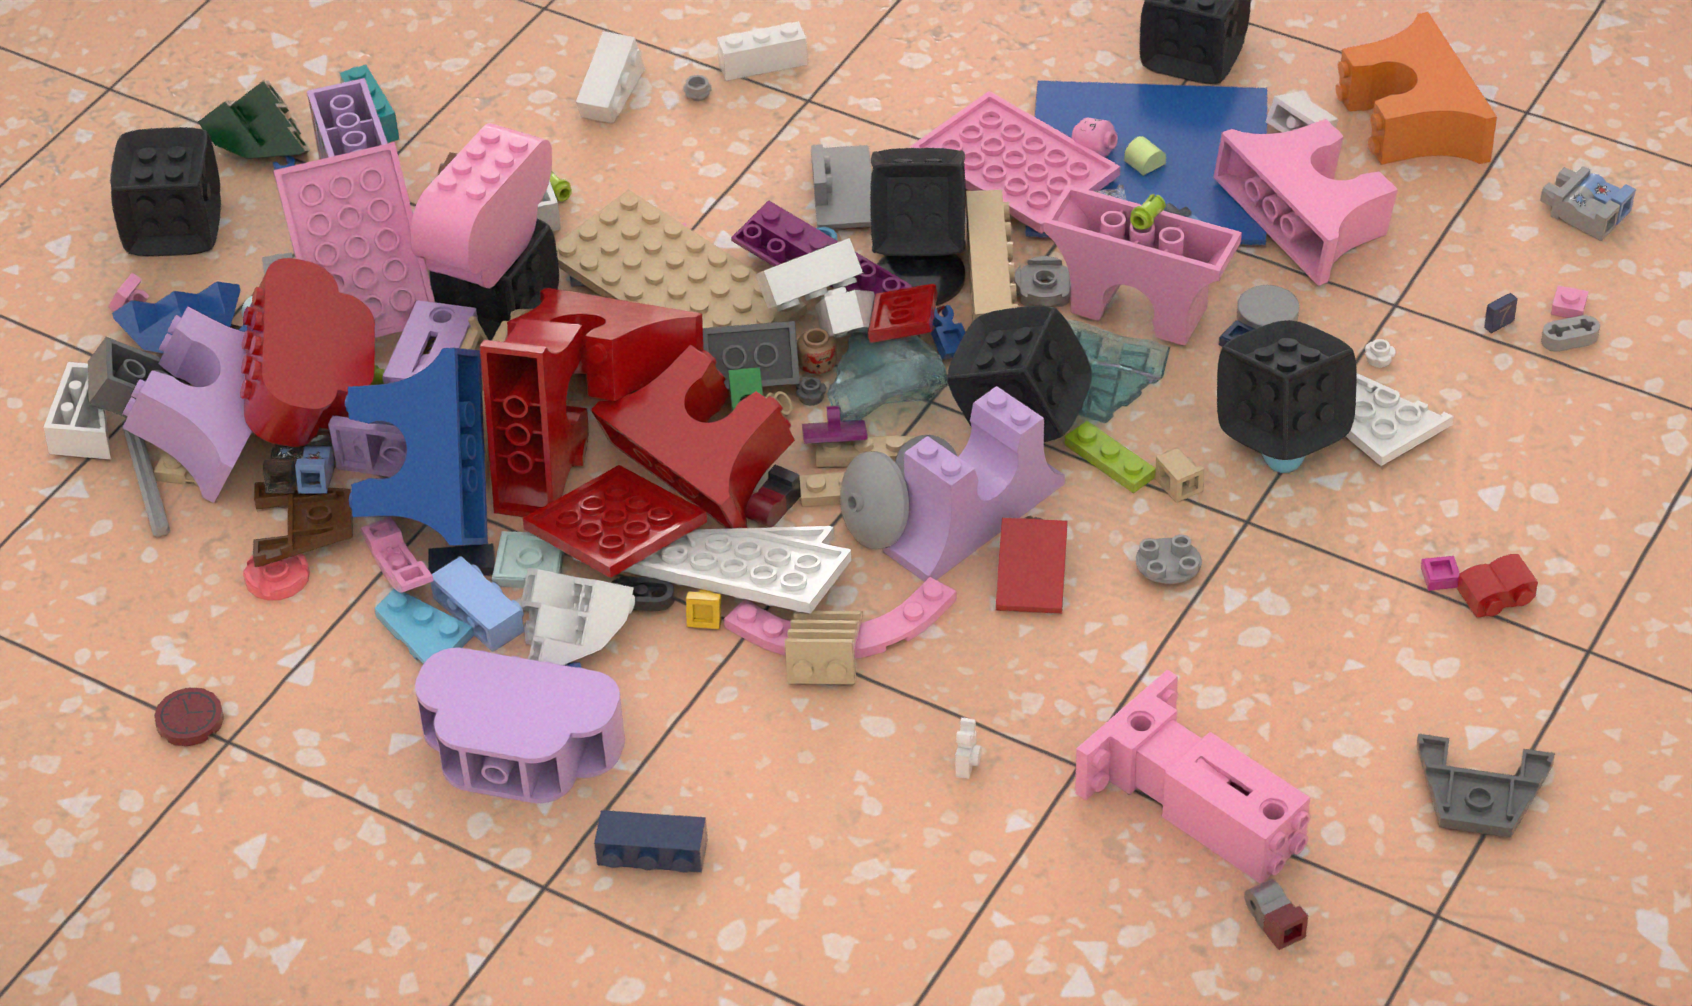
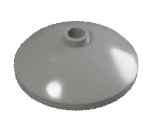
[840,451,909,549]

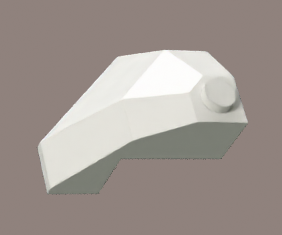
[521,568,635,665]

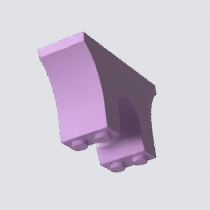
[122,307,252,503]
[883,386,1065,582]

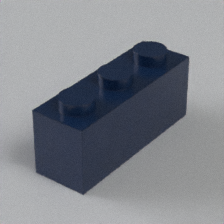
[594,810,708,873]

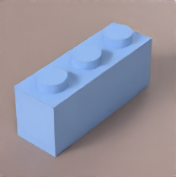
[430,556,524,652]

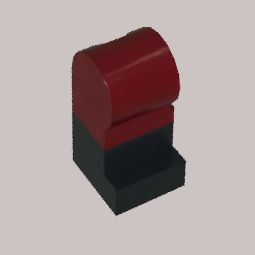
[745,464,801,528]

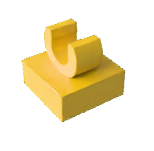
[686,589,721,629]

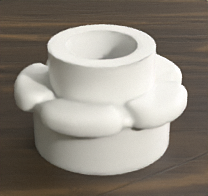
[1365,339,1396,368]

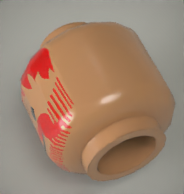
[797,328,837,375]

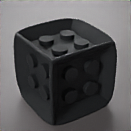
[1139,0,1251,84]
[110,127,221,256]
[870,148,966,256]
[429,218,559,341]
[947,305,1092,442]
[1217,320,1357,460]

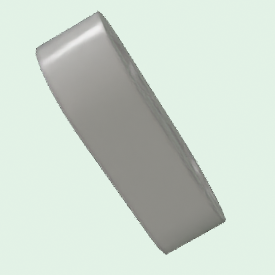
[1541,315,1600,352]

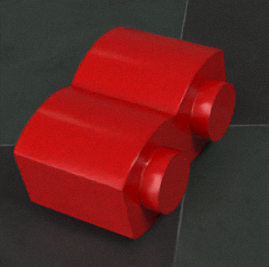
[1457,554,1538,617]

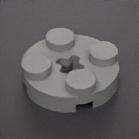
[1014,256,1071,307]

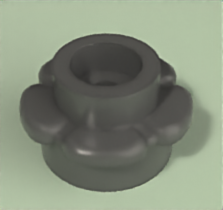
[796,377,827,406]

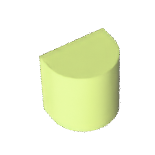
[1124,136,1166,176]

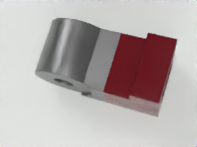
[1244,879,1308,950]

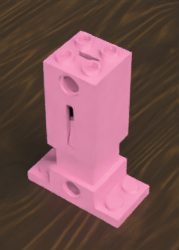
[1075,670,1310,884]

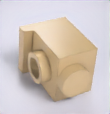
[1155,448,1205,503]

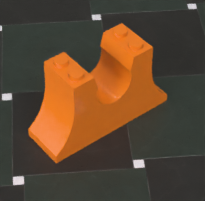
[1336,12,1497,165]

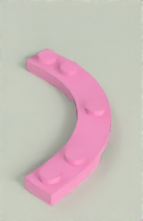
[724,577,957,659]

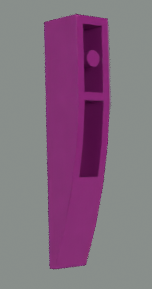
[731,200,913,295]

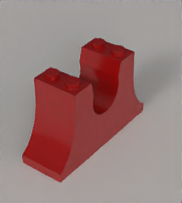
[507,288,704,401]
[480,318,589,517]
[591,345,795,529]

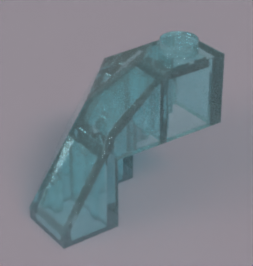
[1066,319,1170,423]
[827,331,948,422]

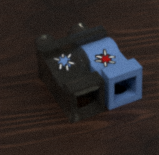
[262,435,336,493]

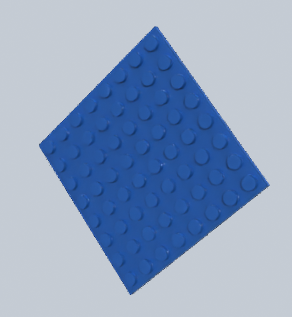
[1025,80,1267,245]

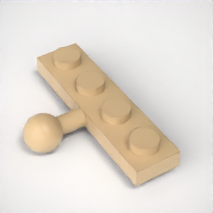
[816,435,943,467]

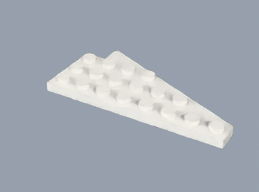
[573,526,851,614]

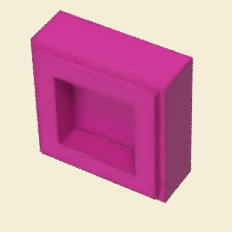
[1421,556,1460,591]

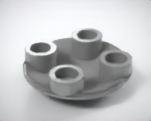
[1136,535,1202,584]

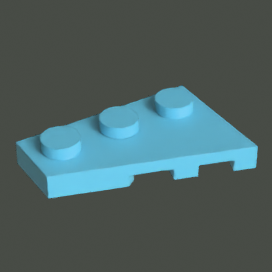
[374,589,474,664]

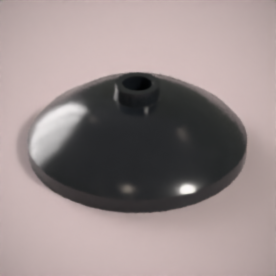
[877,254,965,306]

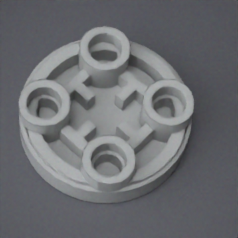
[1237,285,1299,329]

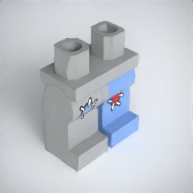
[1540,166,1636,241]

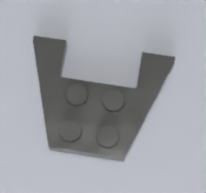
[1416,733,1555,838]

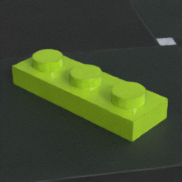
[1064,421,1156,493]

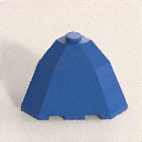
[112,281,241,353]

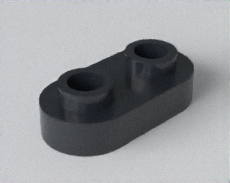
[611,576,675,611]

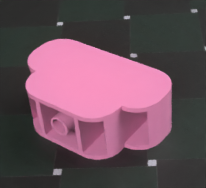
[411,123,552,288]

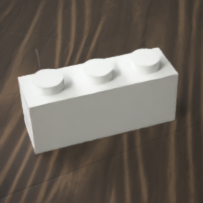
[717,21,808,81]

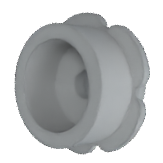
[683,75,712,101]

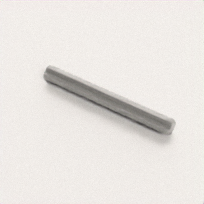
[123,429,170,537]

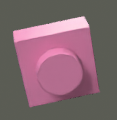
[1551,286,1588,318]

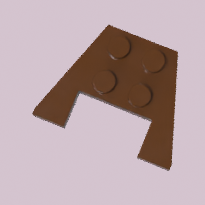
[253,482,353,567]

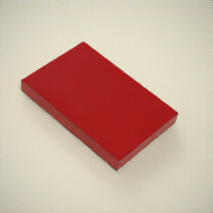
[868,284,938,343]
[996,517,1068,614]

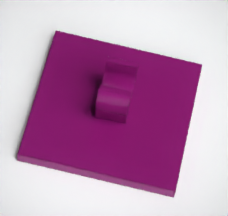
[802,406,868,444]

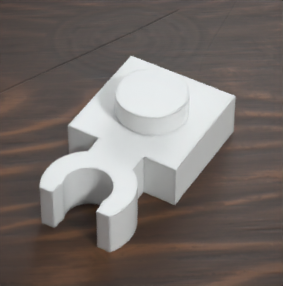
[955,718,982,779]

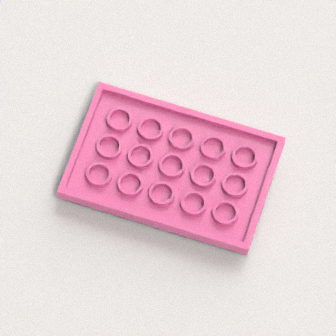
[910,91,1120,233]
[273,142,435,338]

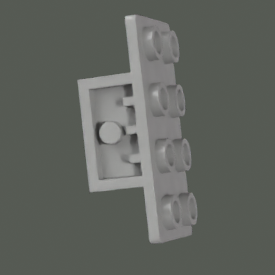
[811,144,872,229]

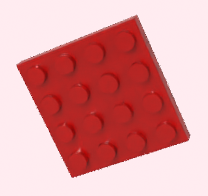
[522,465,707,578]

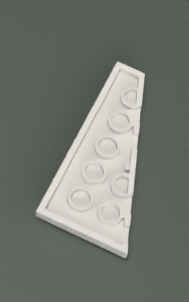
[1345,373,1454,466]

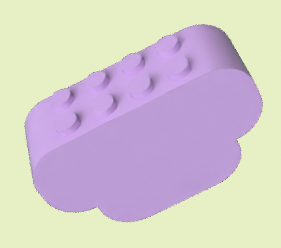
[415,648,625,803]

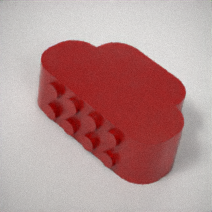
[240,258,375,447]

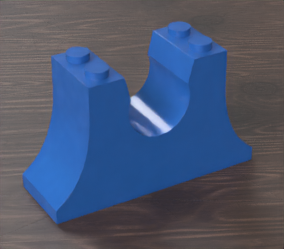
[345,347,488,546]

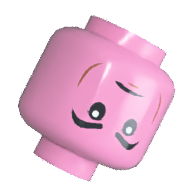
[1072,118,1118,157]

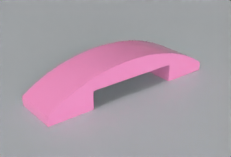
[361,517,434,593]

